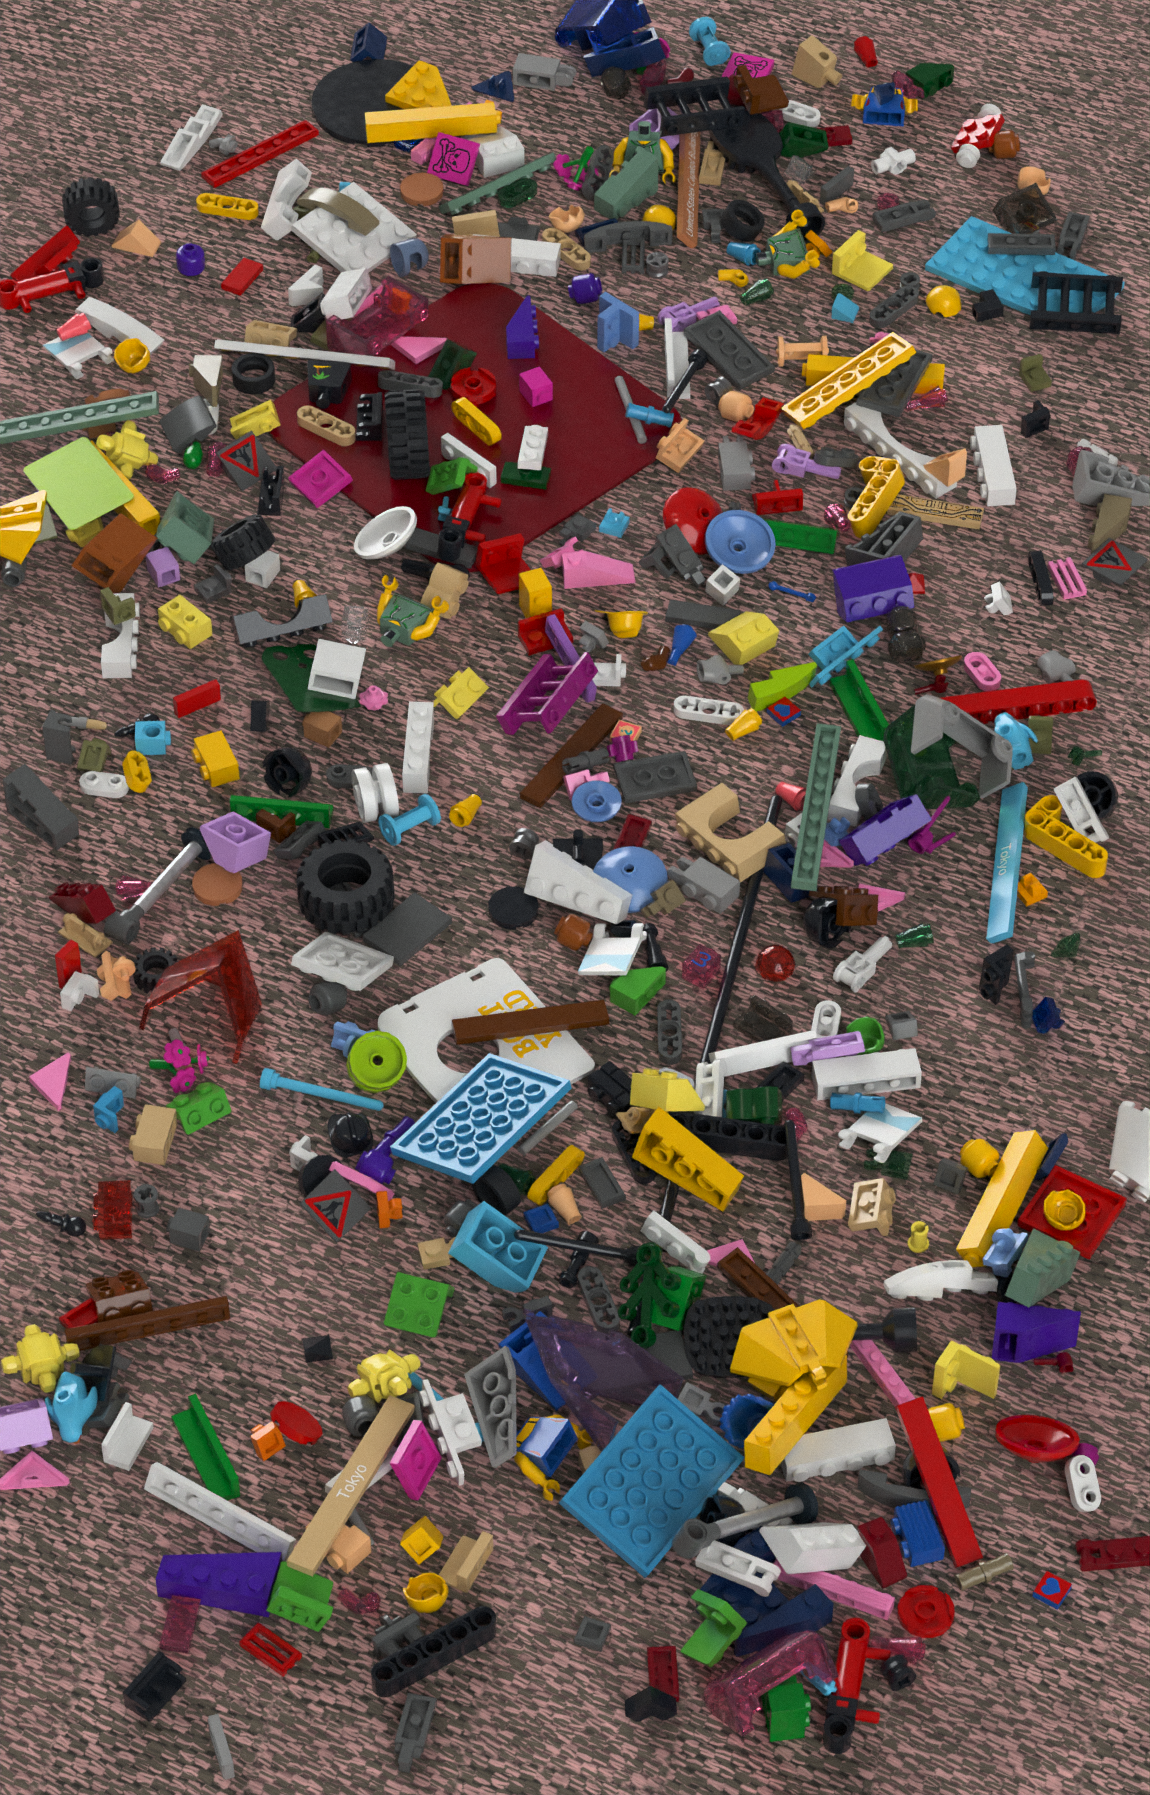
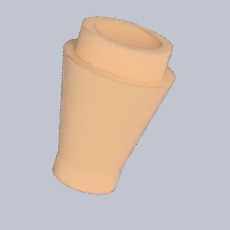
[547,1184,582,1225]

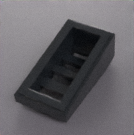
[318,822,374,847]

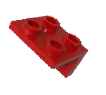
[475,533,531,594]

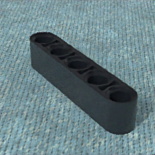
[669,1111,788,1161]
[371,1606,496,1697]

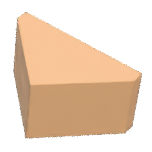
[112,220,161,257]
[923,448,967,487]
[801,1173,846,1221]

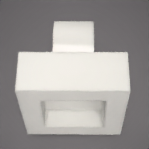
[984,582,1013,615]

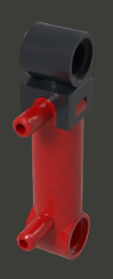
[0,258,104,313]
[437,473,502,561]
[823,1618,891,1754]

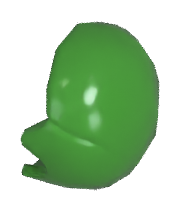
[846,1016,885,1056]

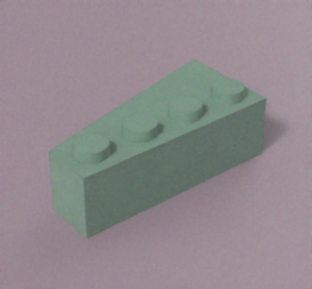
[1005,1228,1081,1307]

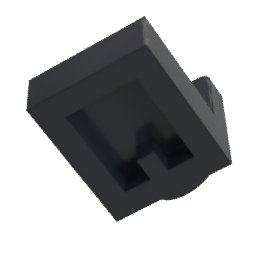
[1021,400,1051,438]

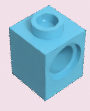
[135,721,171,755]

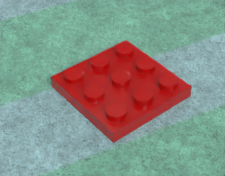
[1017,1165,1127,1260]

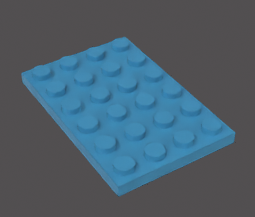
[390,1053,572,1184]
[559,1384,745,1578]

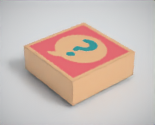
[610,720,642,742]

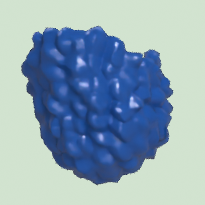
[720,1394,774,1449]

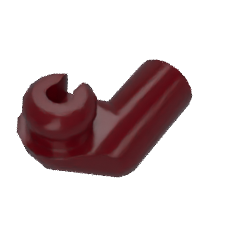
[666,68,694,84]

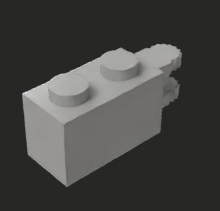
[513,53,577,91]
[718,435,755,491]
[667,857,740,914]

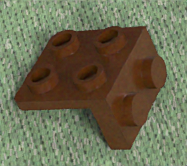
[733,65,789,115]
[809,886,879,926]
[86,1270,153,1323]

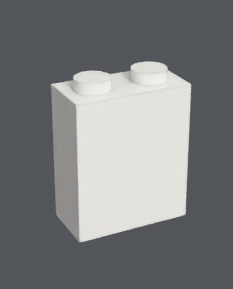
[308,639,366,699]

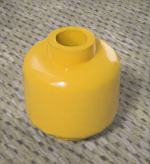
[960,1139,1000,1178]
[928,1403,965,1442]

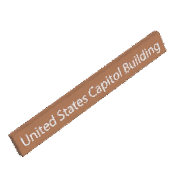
[677,132,700,248]

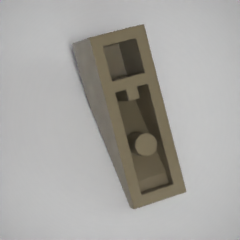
[189,355,223,407]

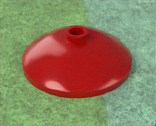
[663,487,723,555]
[995,1415,1080,1463]

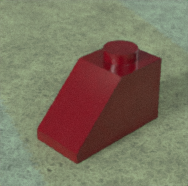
[857,1516,907,1589]

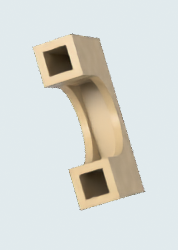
[675,783,786,882]

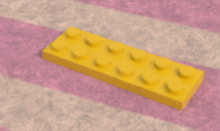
[781,332,916,429]

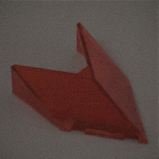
[139,930,262,1064]

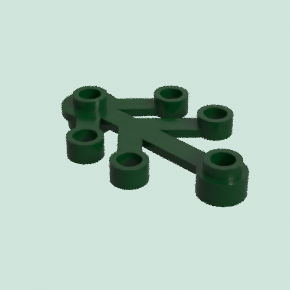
[618,1242,681,1349]

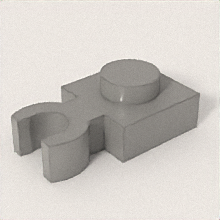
[678,1382,725,1425]

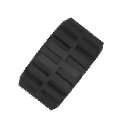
[62,177,120,237]
[210,514,276,570]

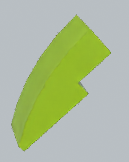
[748,662,817,712]

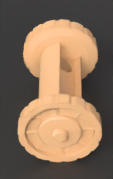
[776,336,829,367]

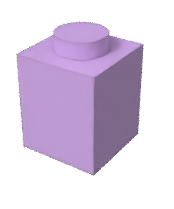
[146,547,180,588]

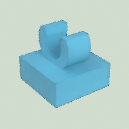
[599,508,630,538]

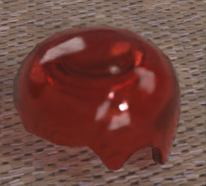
[755,944,795,982]

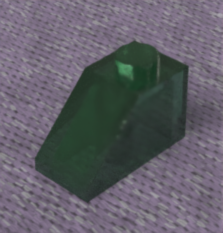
[428,339,477,390]

